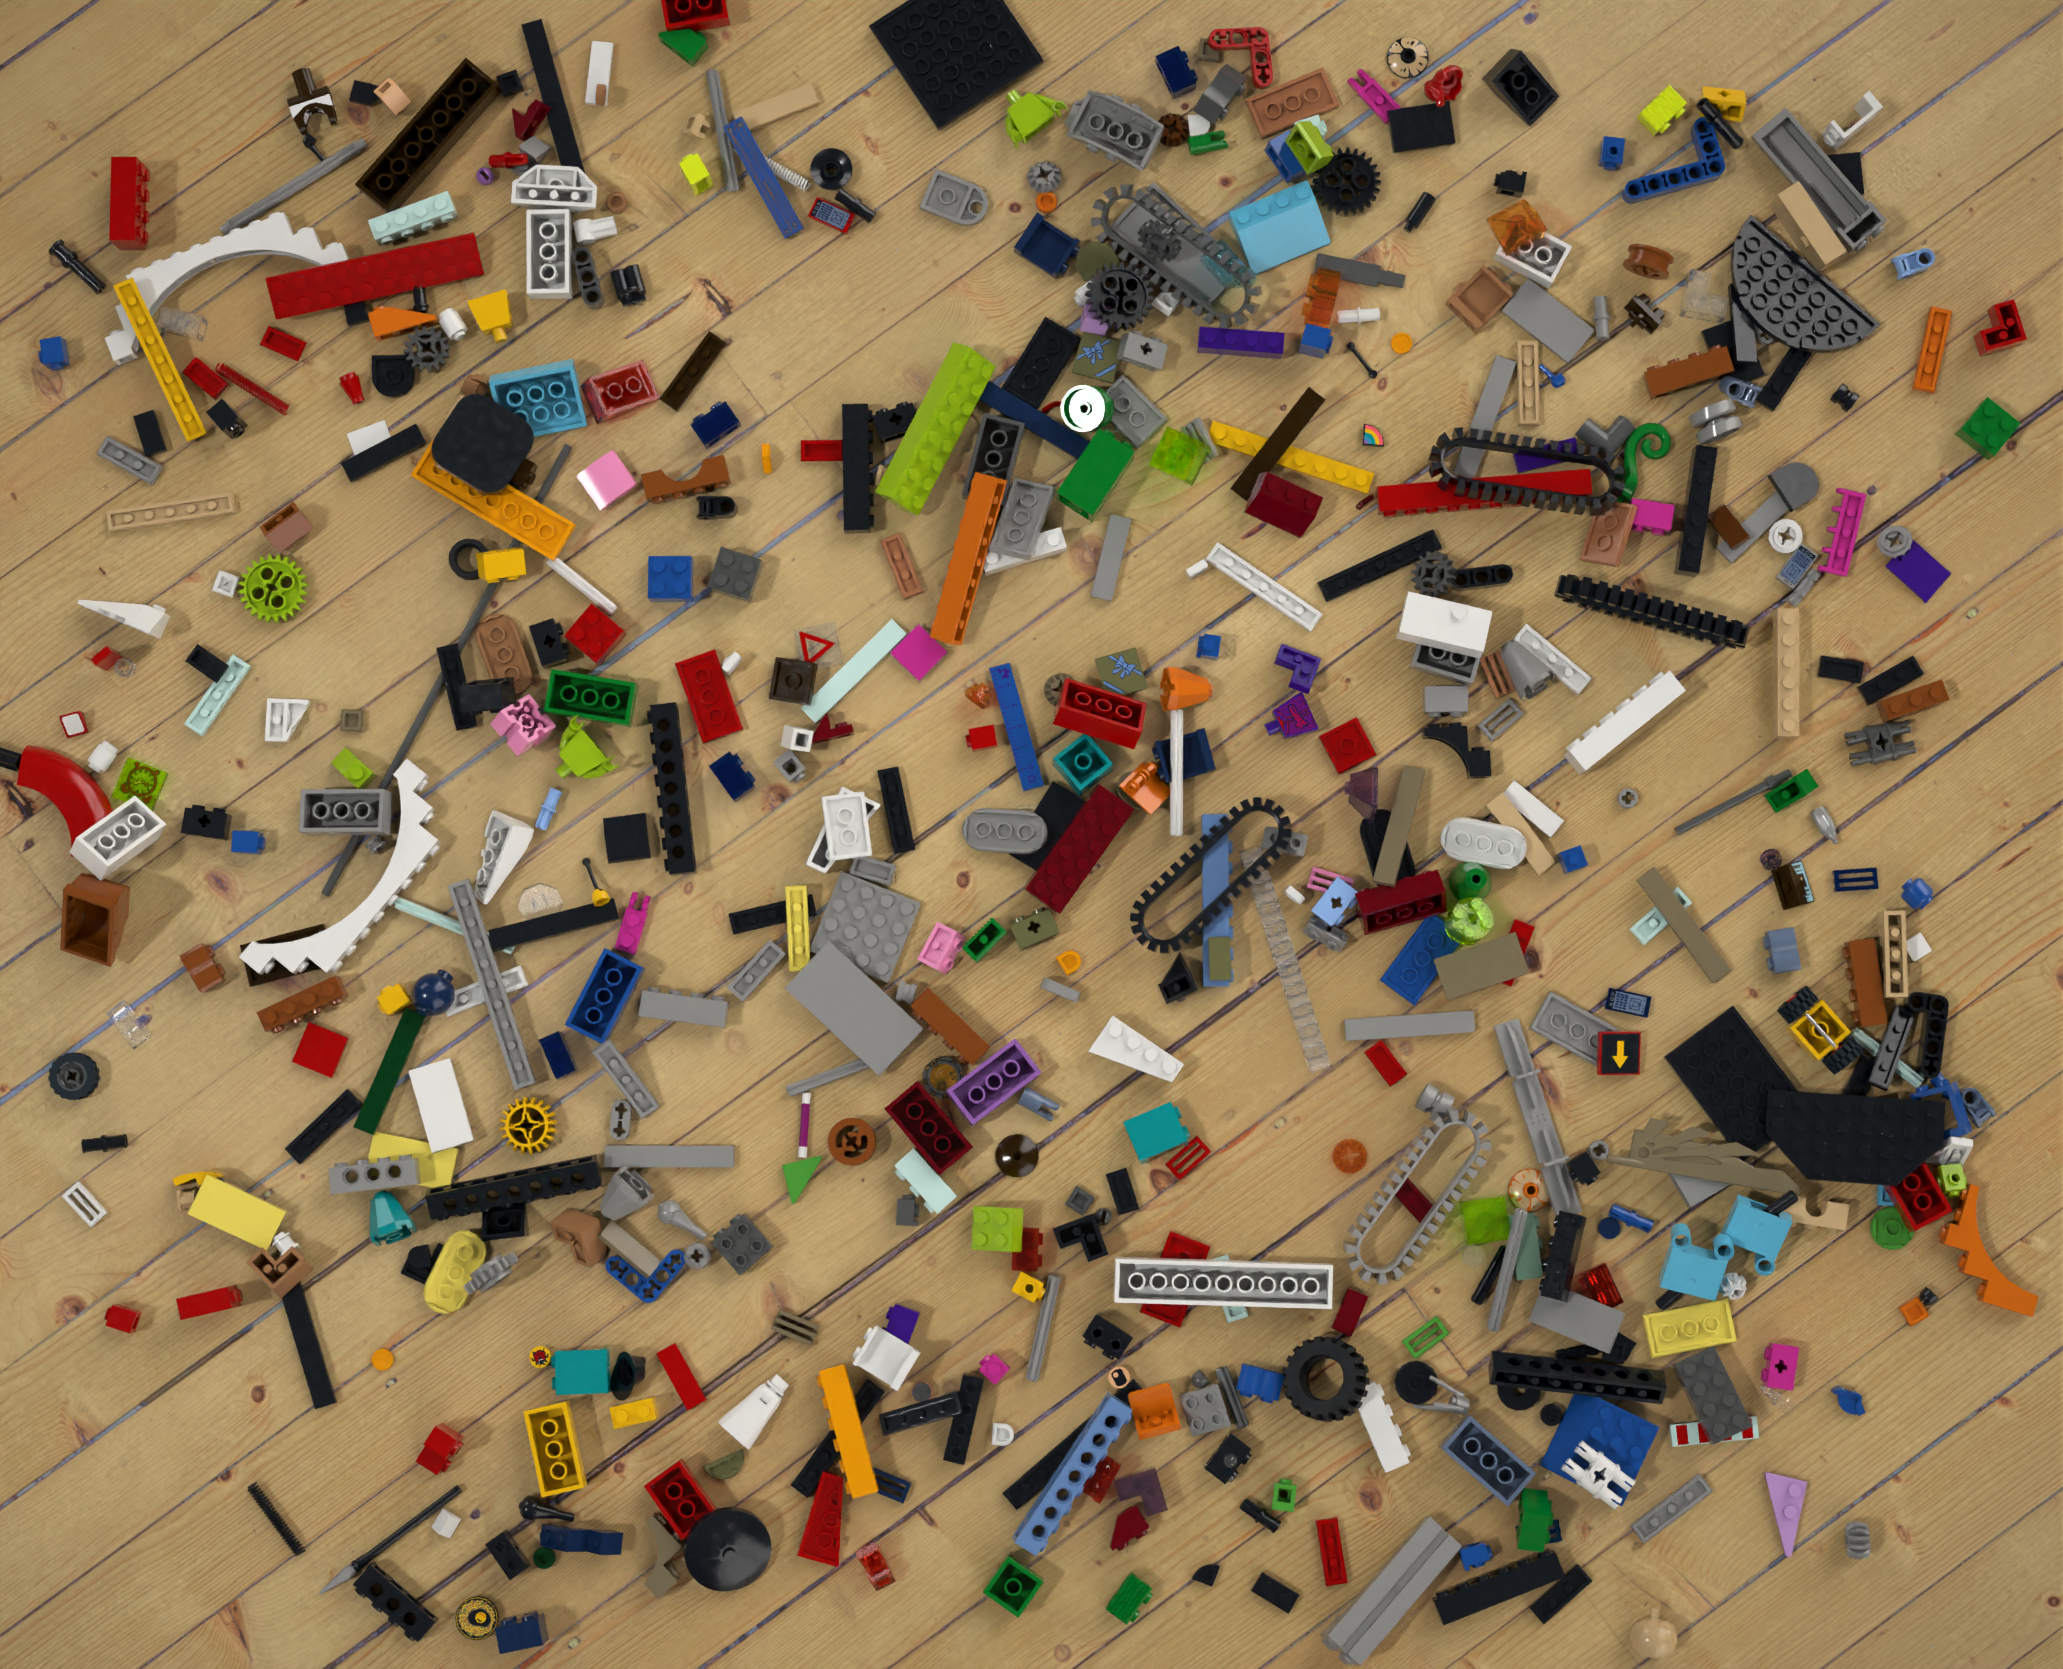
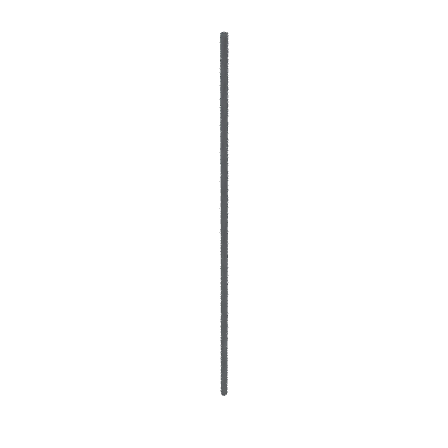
[321,444,572,897]

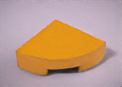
[762,443,772,474]

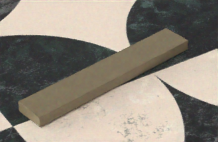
[1373,765,1425,887]
[1636,867,1731,983]

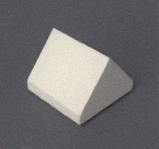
[432,1508,462,1538]

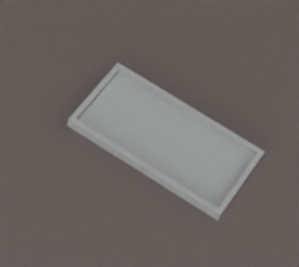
[1110,182,1245,308]
[785,941,923,1076]

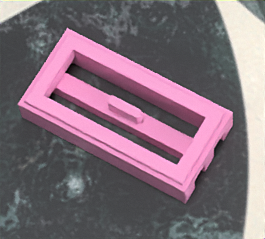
[1306,867,1354,893]

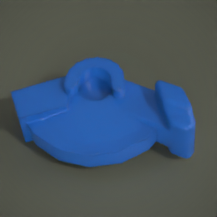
[1831,1386,1865,1416]

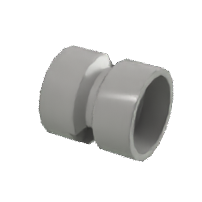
[1415,1083,1455,1121]

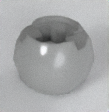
[684,1242,711,1270]

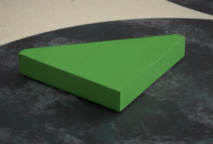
[782,1155,822,1204]

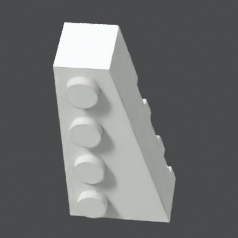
[805,787,881,874]
[1088,1016,1184,1083]

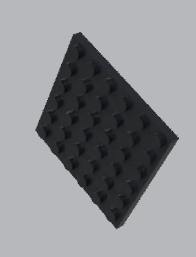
[869,0,1044,131]

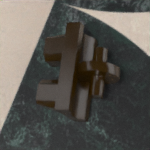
[1624,293,1665,334]

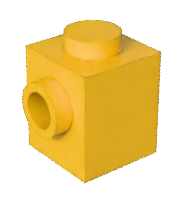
[376,983,413,1016]
[1011,1271,1046,1303]

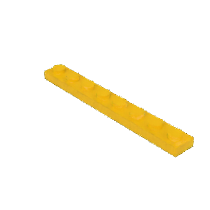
[113,277,207,443]
[1209,421,1374,495]

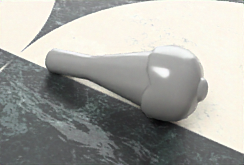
[657,1200,707,1240]

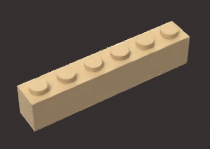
[1773,608,1799,739]

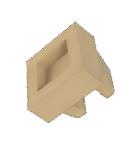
[682,113,710,139]

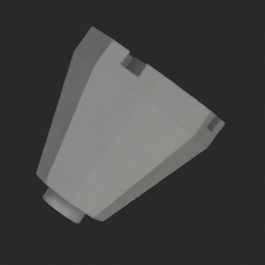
[600,1166,655,1221]

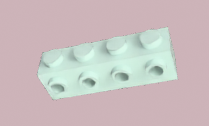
[368,191,459,246]

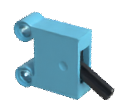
[1720,1190,1798,1276]
[1655,1223,1734,1310]

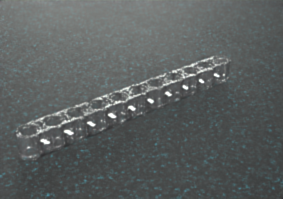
[1239,845,1331,1074]

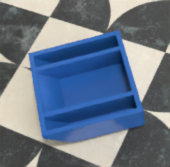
[1540,1394,1659,1506]

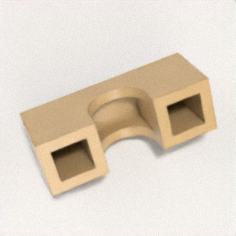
[1780,1194,1849,1234]

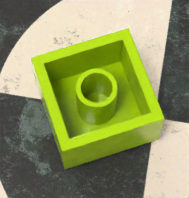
[971,1206,1023,1252]

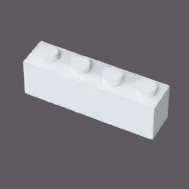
[983,527,1067,576]
[1357,1380,1411,1473]

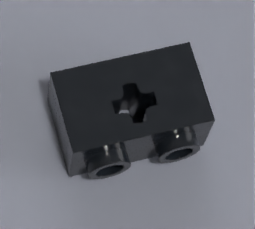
[206,399,248,439]
[872,401,916,443]
[529,618,570,669]
[181,805,232,841]
[485,1529,531,1580]

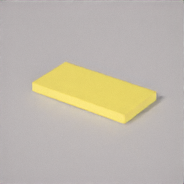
[368,1132,459,1188]
[188,1174,286,1251]
[1642,1298,1737,1358]

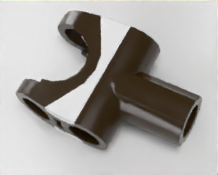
[287,68,338,136]

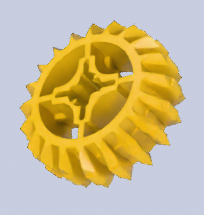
[499,1097,558,1155]

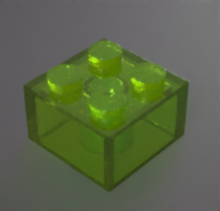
[1148,426,1211,486]
[1459,1196,1510,1245]

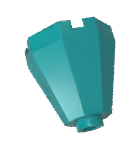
[369,1190,417,1246]

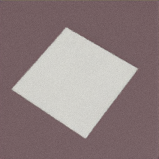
[347,420,391,455]

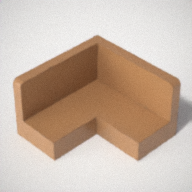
[550,1208,607,1268]

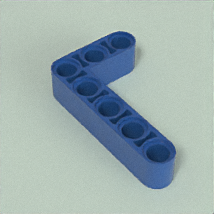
[1622,117,1725,204]

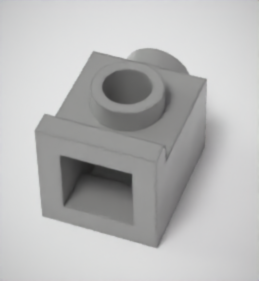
[773,749,806,783]

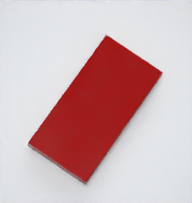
[675,649,744,744]
[1139,1231,1211,1328]

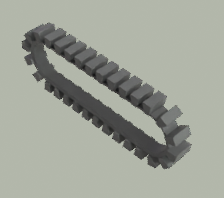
[1091,184,1262,329]

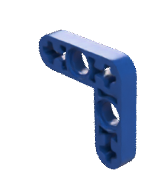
[605,1249,685,1303]

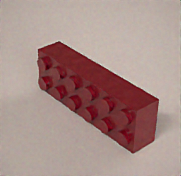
[1022,784,1134,914]

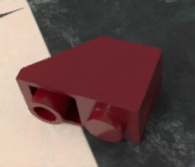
[1110,1503,1150,1551]

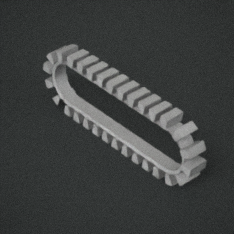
[1343,1108,1491,1284]

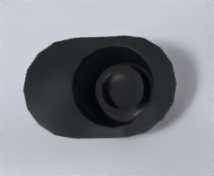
[611,1351,646,1401]

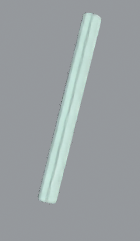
[394,898,515,954]

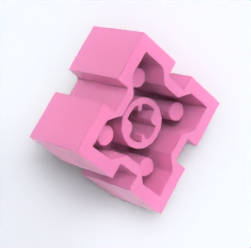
[490,694,556,757]

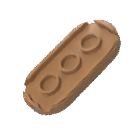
[476,614,533,696]

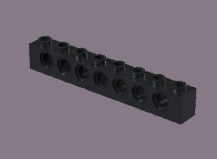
[647,702,697,876]
[425,1154,602,1221]
[1488,1351,1667,1404]

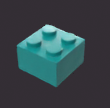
[1053,734,1113,797]

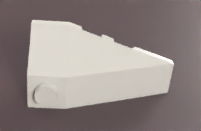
[77,600,170,639]
[474,810,534,904]

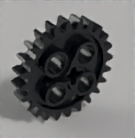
[1312,147,1381,217]
[1085,262,1154,331]

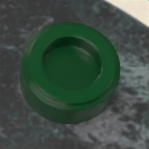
[533,1547,556,1569]

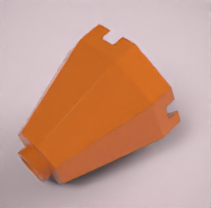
[1160,667,1213,712]

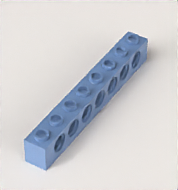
[1012,1392,1132,1556]

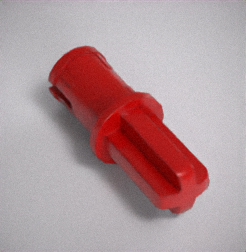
[489,152,528,169]

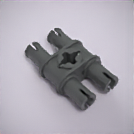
[1844,720,1916,767]

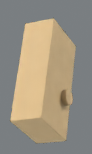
[1769,181,1846,273]

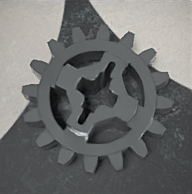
[1138,219,1182,262]
[404,326,450,373]
[1411,551,1457,598]

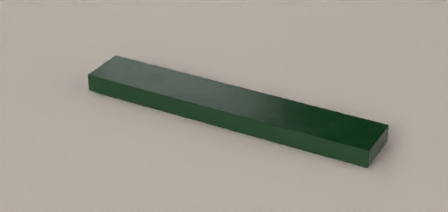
[354,1008,426,1135]

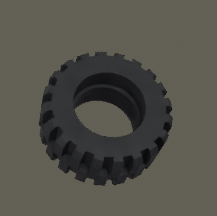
[1282,1336,1370,1422]

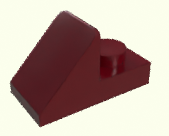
[512,99,551,141]
[812,713,855,745]

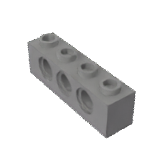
[328,1154,421,1194]

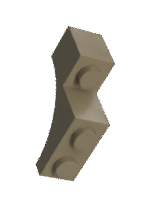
[644,1513,684,1599]

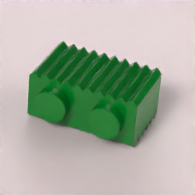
[962,918,1007,963]
[1105,1571,1153,1625]

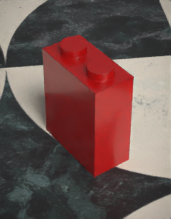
[176,1285,243,1320]

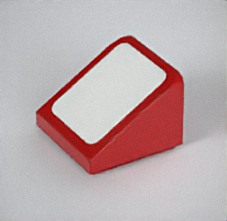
[59,711,89,738]

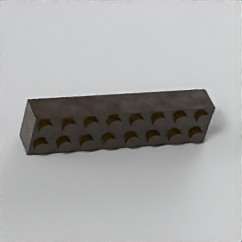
[355,58,501,213]

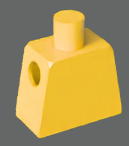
[467,289,513,343]

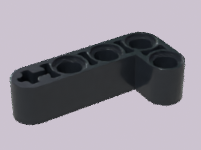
[1903,992,1949,1079]

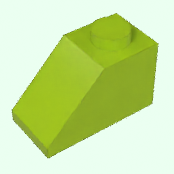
[331,747,377,789]

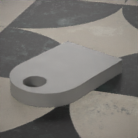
[920,169,988,226]

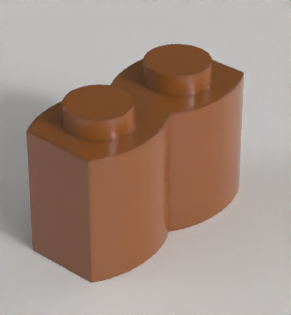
[179,943,227,993]

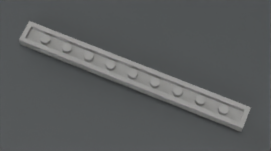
[447,879,536,1090]

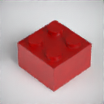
[564,603,627,666]

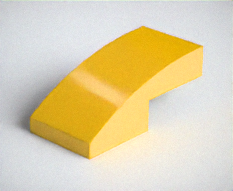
[172,1172,223,1186]

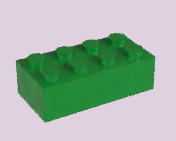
[544,669,639,728]

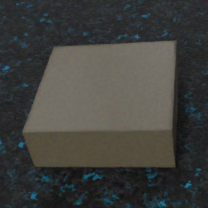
[1198,38,1221,63]
[340,709,365,732]

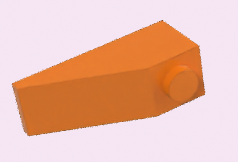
[368,306,439,341]

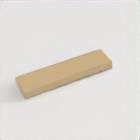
[733,83,819,131]
[1516,341,1540,426]

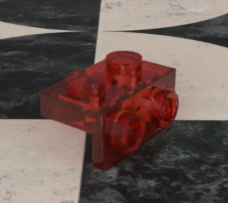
[1012,1227,1043,1272]

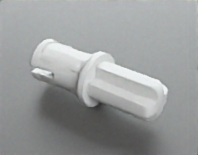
[1337,307,1380,324]

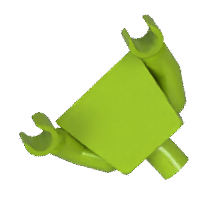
[1005,89,1068,149]
[555,715,619,779]

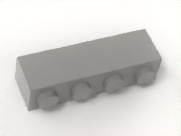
[638,987,729,1028]

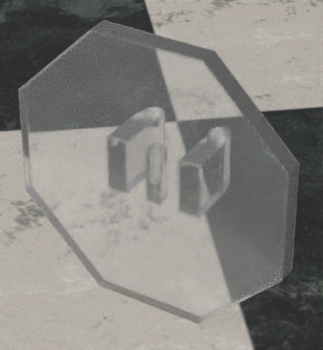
[517,883,564,921]

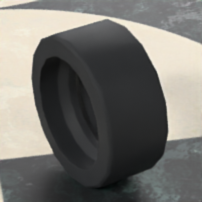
[449,539,488,580]

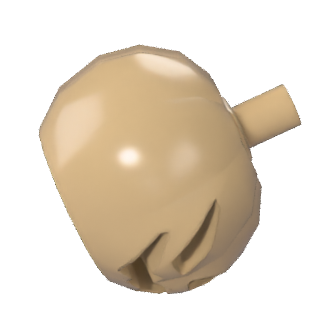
[1629,1607,1678,1658]

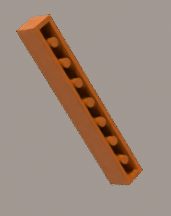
[930,472,1007,646]

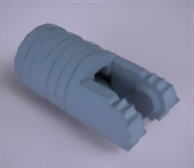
[1017,1087,1060,1121]

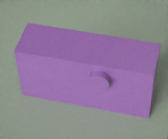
[946,1039,1042,1127]

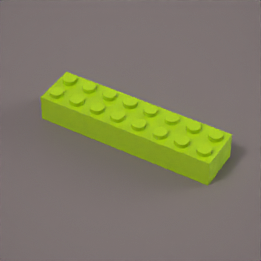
[875,342,996,516]

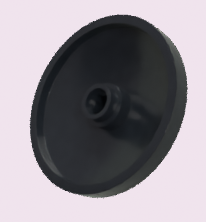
[684,1507,771,1592]

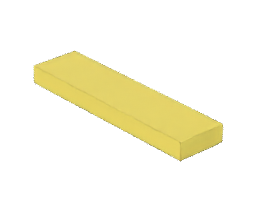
[785,885,811,972]

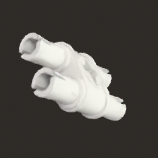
[1561,1440,1635,1510]

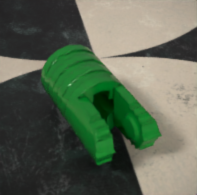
[1187,130,1229,155]

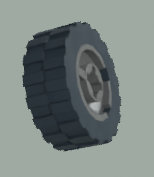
[48,1052,100,1100]

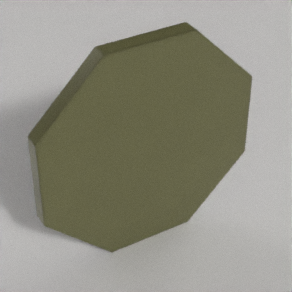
[1075,241,1119,283]

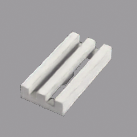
[62,1181,109,1228]

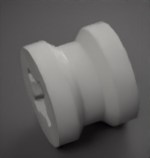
[895,980,917,1005]

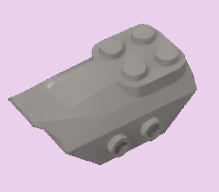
[1065,90,1164,172]

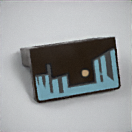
[1771,861,1814,910]

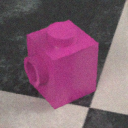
[979,1353,1010,1385]

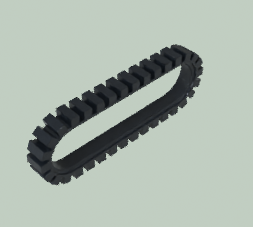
[1130,797,1292,954]

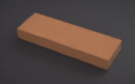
[880,532,923,600]

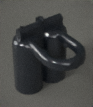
[610,264,646,307]

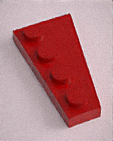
[797,1471,844,1568]

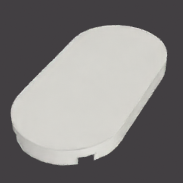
[1441,817,1527,869]

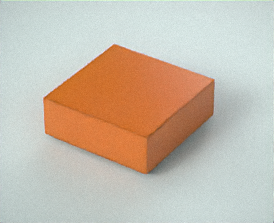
[1898,1297,1929,1327]

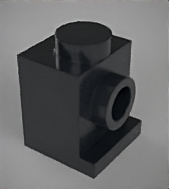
[1493,170,1527,198]

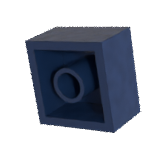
[495,1611,549,1654]

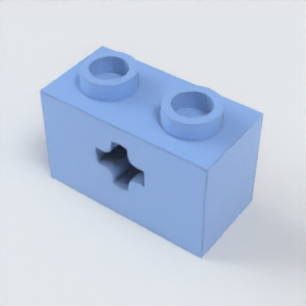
[1311,877,1358,927]

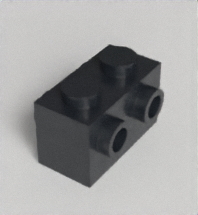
[1082,1314,1133,1361]

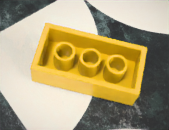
[523,1400,587,1497]

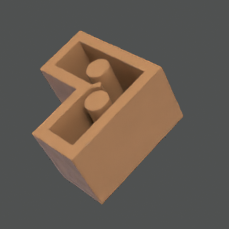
[246,1246,313,1299]

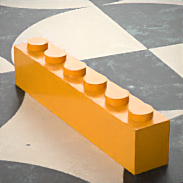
[816,1363,879,1499]

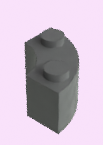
[1193,64,1247,124]

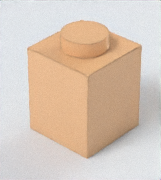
[373,78,411,116]

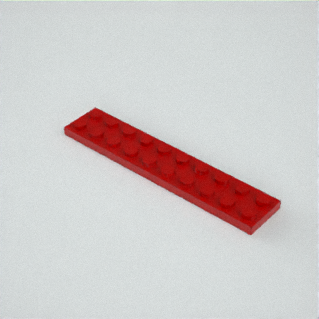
[265,232,484,320]

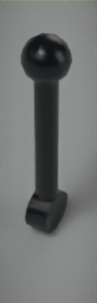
[1347,342,1377,379]

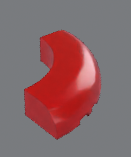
[17,745,113,858]

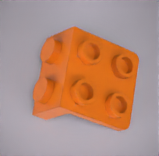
[1128,1383,1181,1440]

